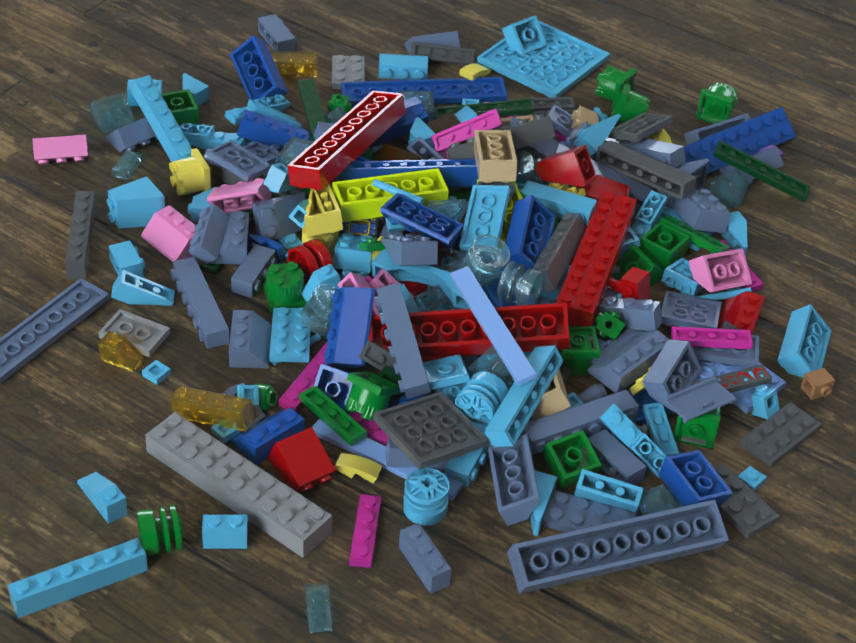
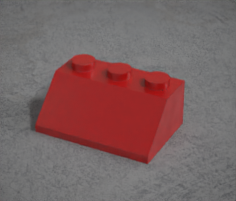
[717,291,765,335]

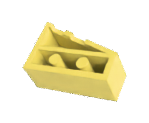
[304,184,343,237]

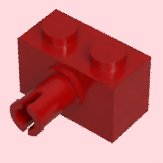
[607,267,650,300]

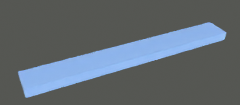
[450,266,537,386]
[312,418,463,501]

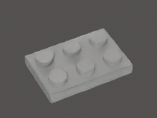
[332,55,365,89]
[98,309,170,357]

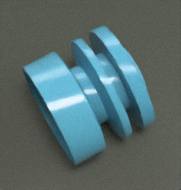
[455,371,508,426]
[403,468,450,525]

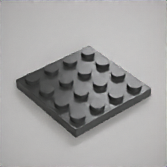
[373,391,489,470]

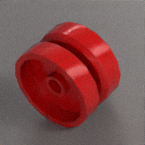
[288,238,333,285]

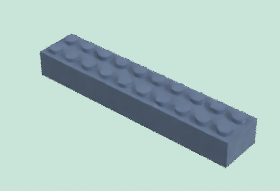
[507,500,729,594]

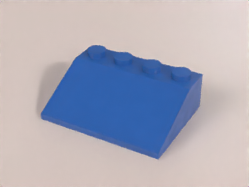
[380,193,464,249]

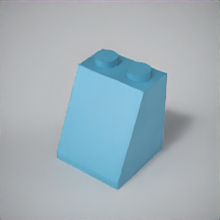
[107,176,165,229]

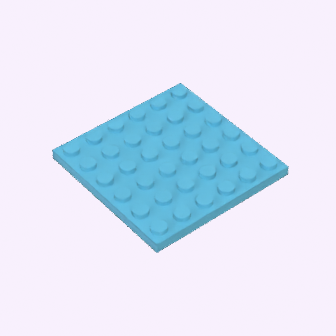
[477,20,610,98]

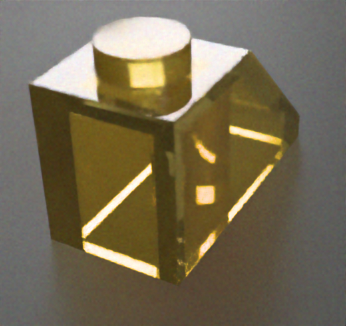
[98,331,145,372]

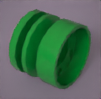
[136,505,183,557]

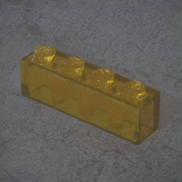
[270,51,317,77]
[169,386,255,432]

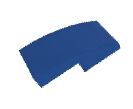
[248,234,284,263]

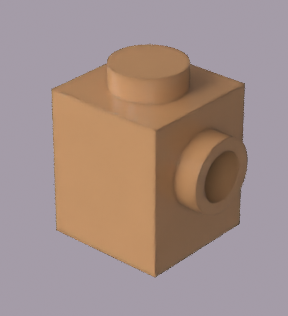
[801,368,835,400]

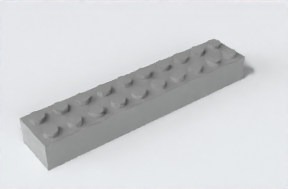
[145,412,332,558]

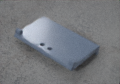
[665,376,736,423]

